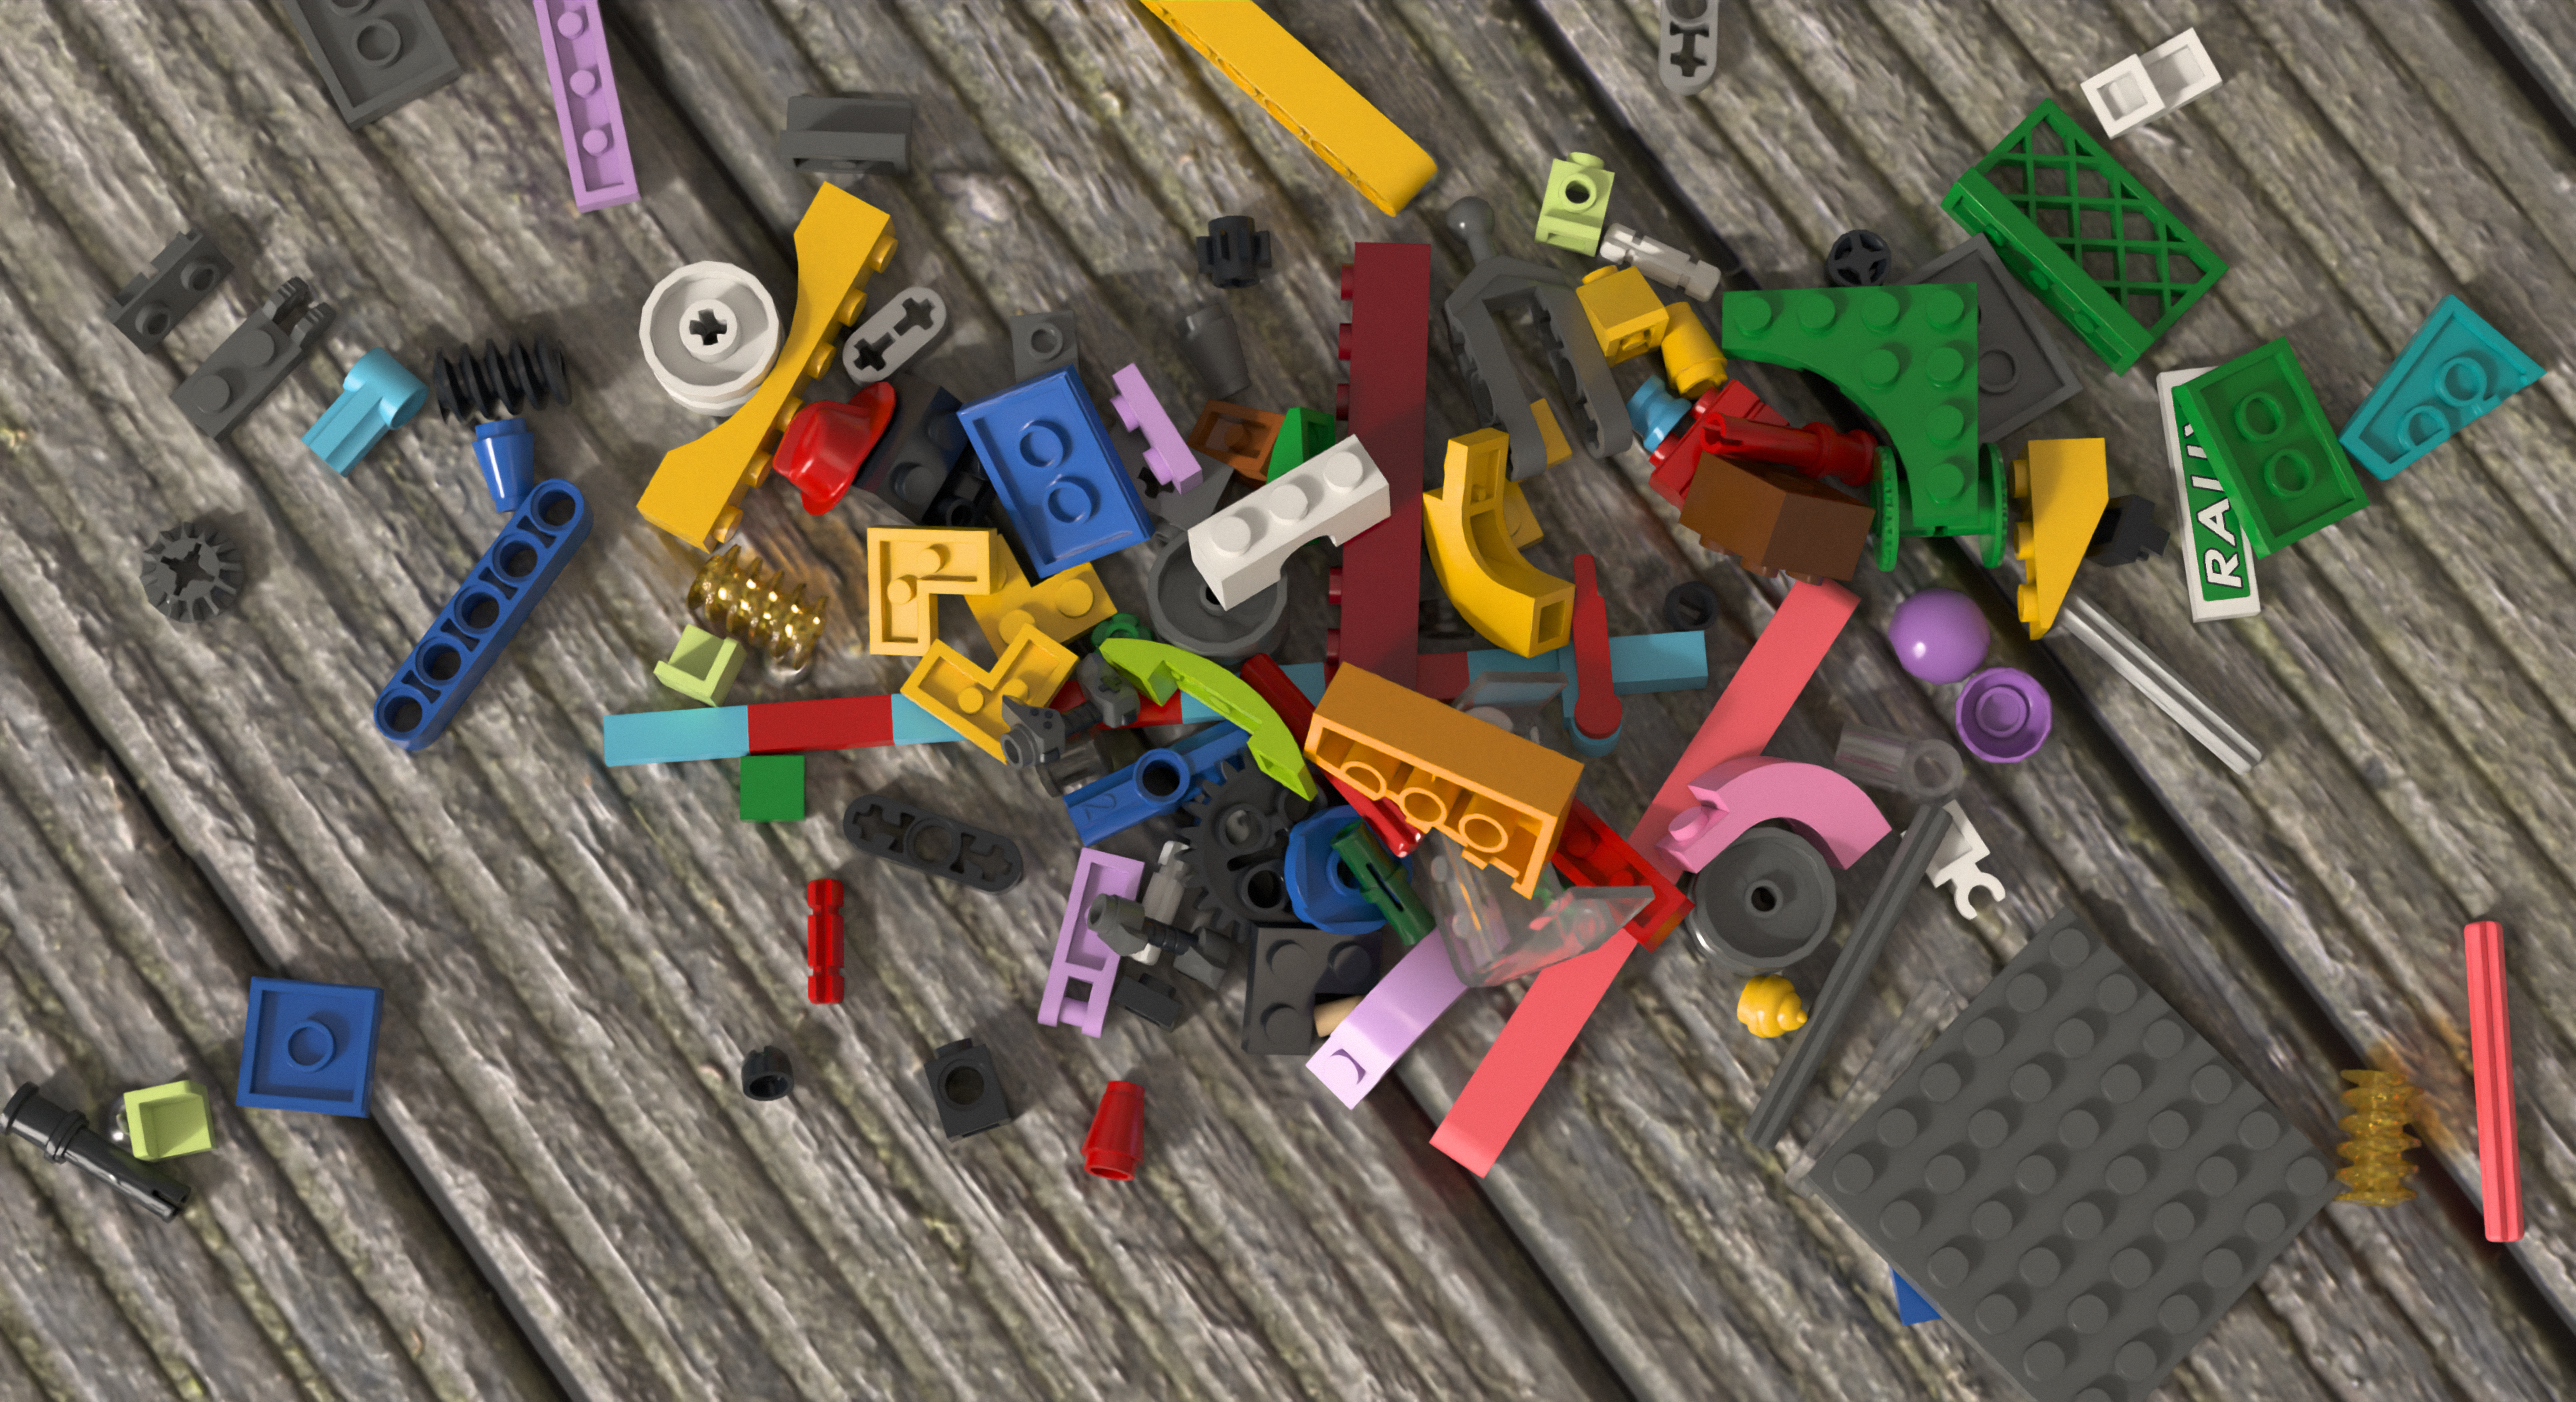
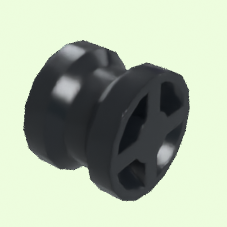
[1824,229,1892,288]

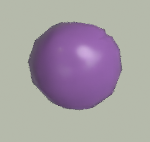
[1888,586,1991,685]
[1955,666,2054,763]

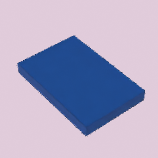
[956,363,1156,579]

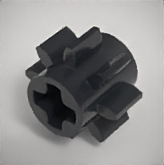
[1196,215,1272,289]

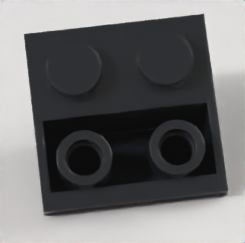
[848,372,997,527]

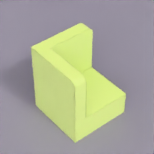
[653,623,748,708]
[123,1080,217,1162]

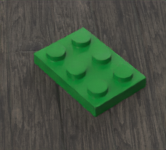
[2173,335,2371,560]

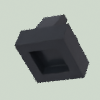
[2084,494,2171,568]

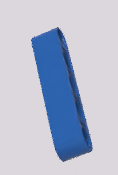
[373,478,594,751]

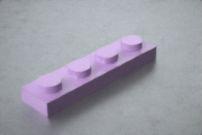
[533,0,642,213]

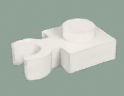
[1900,799,2006,920]

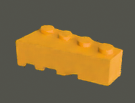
[1303,661,1585,900]

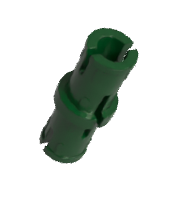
[1329,818,1438,946]

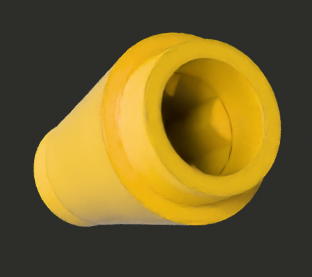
[1661,302,1728,400]

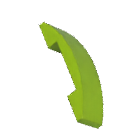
[1099,638,1318,802]

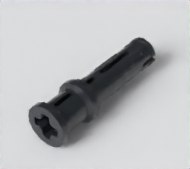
[0,1081,191,1224]

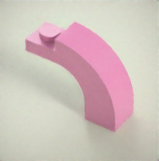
[1654,756,1892,874]

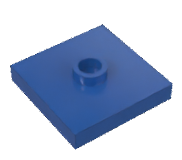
[236,976,385,1118]

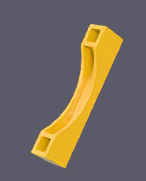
[636,181,898,555]

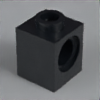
[923,1038,1013,1143]

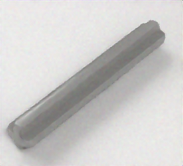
[2055,588,2265,775]

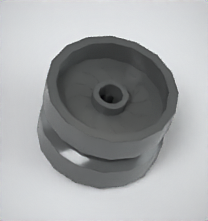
[1147,531,1290,679]
[1684,827,1837,977]

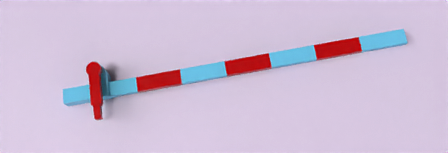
[603,554,1708,767]

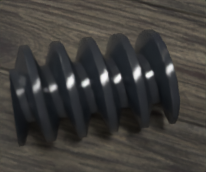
[433,329,572,425]

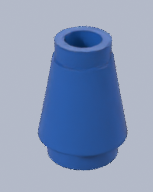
[471,418,534,513]

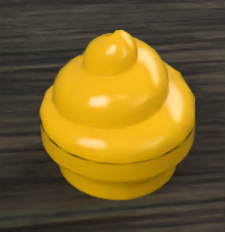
[1737,974,1808,1038]

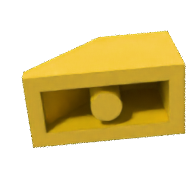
[1576,265,1669,369]

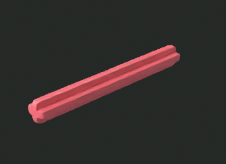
[2464,921,2525,1242]

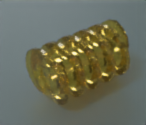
[685,544,829,671]
[2333,1070,2425,1207]

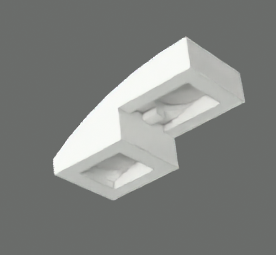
[2080,27,2223,140]

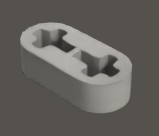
[842,286,949,388]

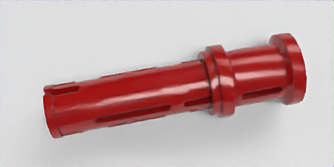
[1700,412,1879,487]

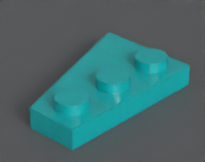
[2336,293,2548,482]

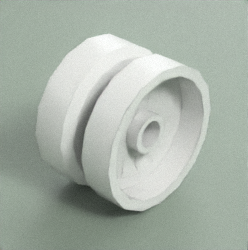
[639,261,787,417]

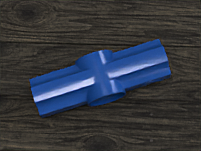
[1062,719,1251,848]

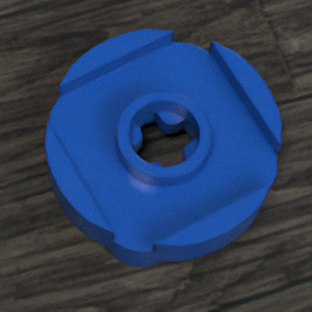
[1284,805,1413,935]

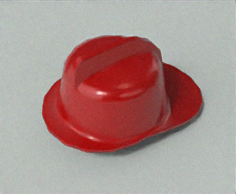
[773,382,896,516]

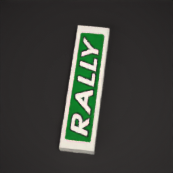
[2156,366,2261,623]

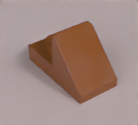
[1186,399,1286,491]

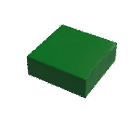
[740,755,807,823]

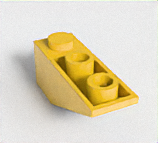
[2009,438,2109,640]

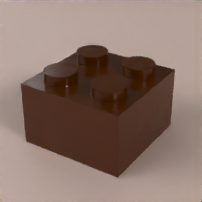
[1678,450,1876,586]

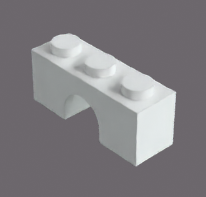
[1187,434,1391,611]

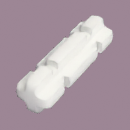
[1600,223,1721,302]
[1127,841,1193,965]

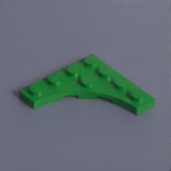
[1722,282,1979,527]

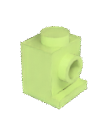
[1534,152,1615,257]

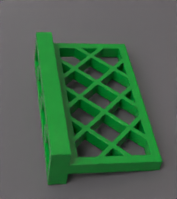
[1940,97,2230,378]

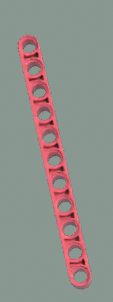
[1429,577,1862,1179]

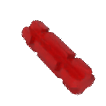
[808,878,844,1005]

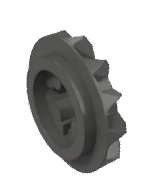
[139,521,244,623]

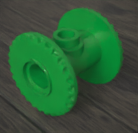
[1870,442,2008,572]

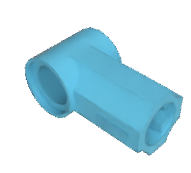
[301,347,429,478]

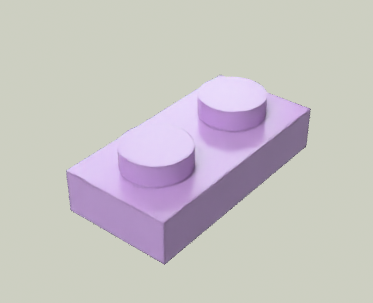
[1109,362,1203,496]

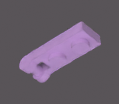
[1038,847,1146,1039]

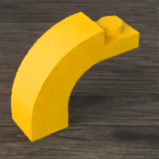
[1422,427,1575,659]

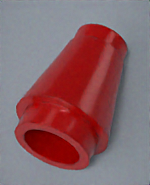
[1080,1080,1145,1181]

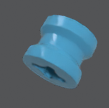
[1625,374,1694,454]

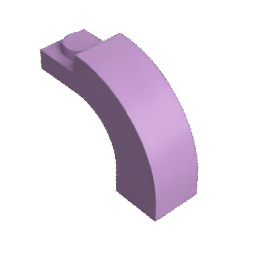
[1306,899,1514,1110]

